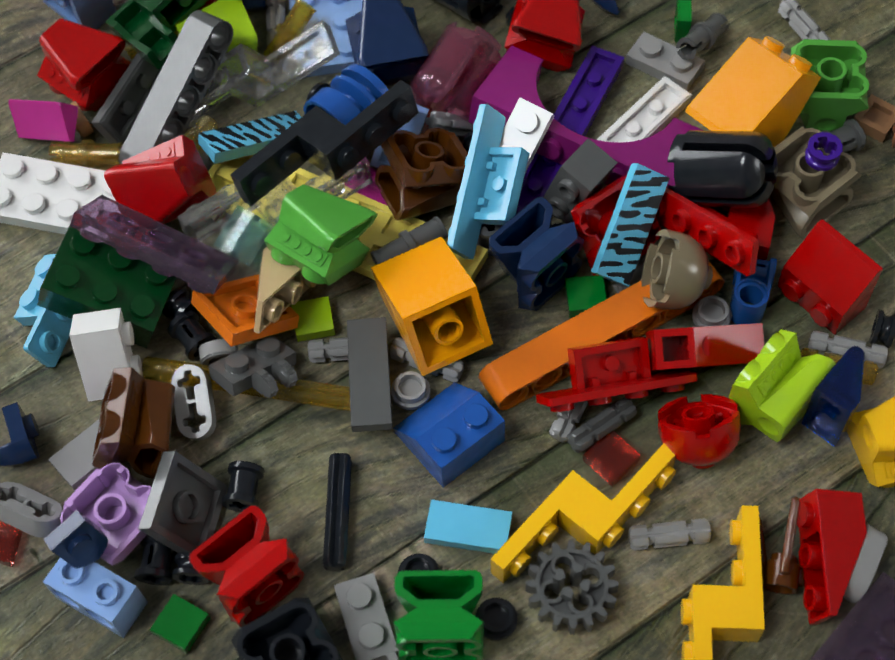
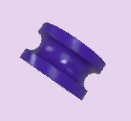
[805,132,843,171]

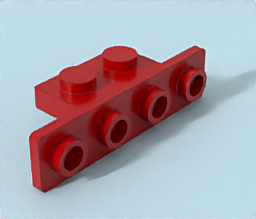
[655,187,759,277]
[536,336,698,412]

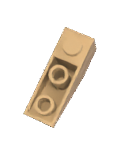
[254,247,317,334]

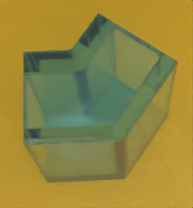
[214,205,274,266]

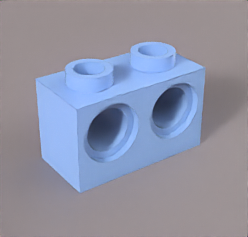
[43,558,148,638]

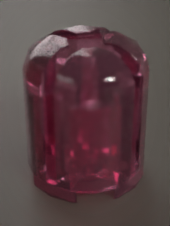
[410,22,502,121]

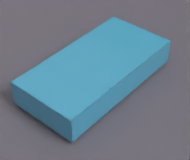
[424,499,512,554]

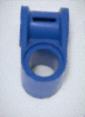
[729,258,777,324]

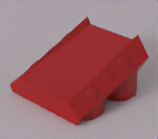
[571,175,661,276]

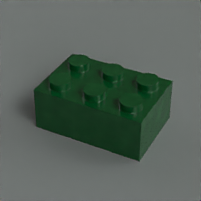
[37,222,181,348]

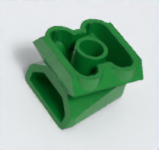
[393,570,484,660]

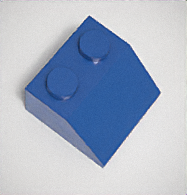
[393,382,505,488]

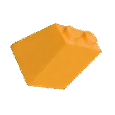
[685,36,821,147]
[371,237,493,376]

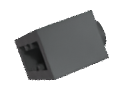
[543,138,618,224]

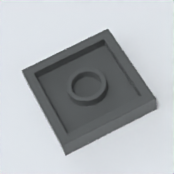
[138,451,228,553]

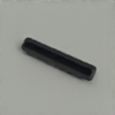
[323,453,352,571]

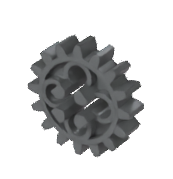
[525,539,619,635]

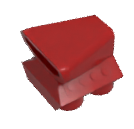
[504,0,585,72]
[37,19,131,111]
[104,135,217,238]
[189,505,304,628]

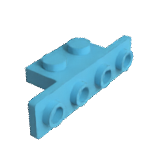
[447,104,530,259]
[14,222,105,368]

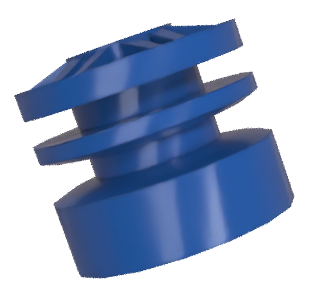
[303,64,389,125]

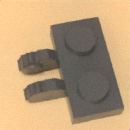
[209,335,298,398]

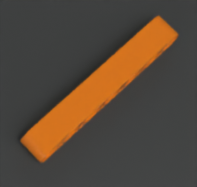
[478,260,725,410]

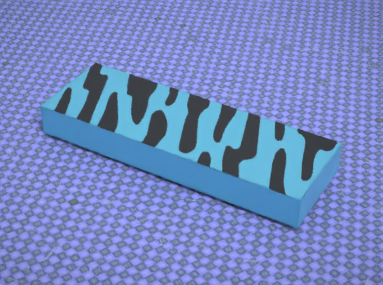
[198,110,301,164]
[591,163,670,287]

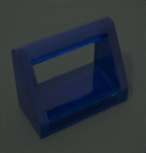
[801,346,864,447]

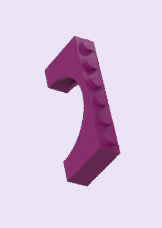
[468,45,704,188]

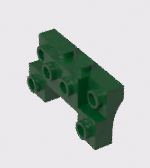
[105,0,208,70]

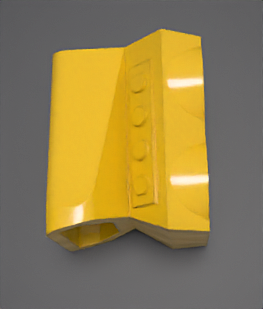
[846,396,895,488]

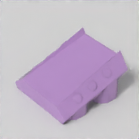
[60,463,152,566]

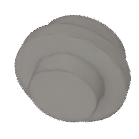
[692,296,732,327]
[391,371,431,410]

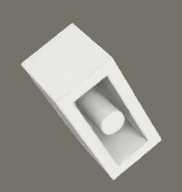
[69,308,143,402]

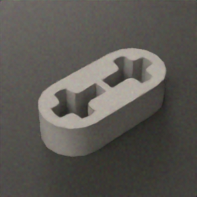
[171,364,217,440]
[0,482,62,537]
[843,523,888,603]

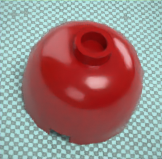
[658,394,741,469]

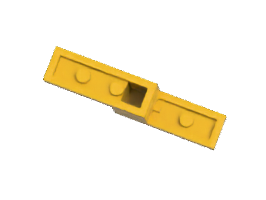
[490,443,676,584]
[681,505,765,660]

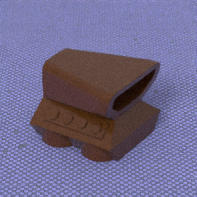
[375,128,468,220]
[92,367,175,479]

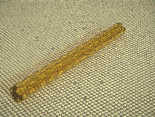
[142,356,350,411]

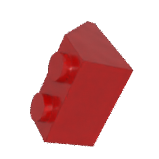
[777,219,883,335]

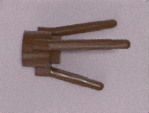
[759,497,804,595]

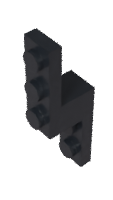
[230,80,419,207]

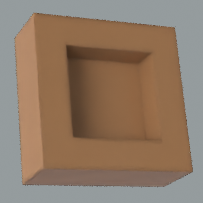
[853,94,895,143]

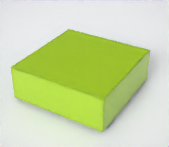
[291,296,335,342]

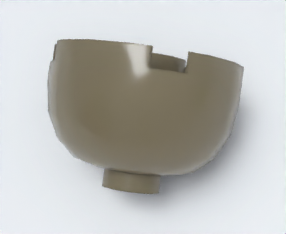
[641,229,713,310]

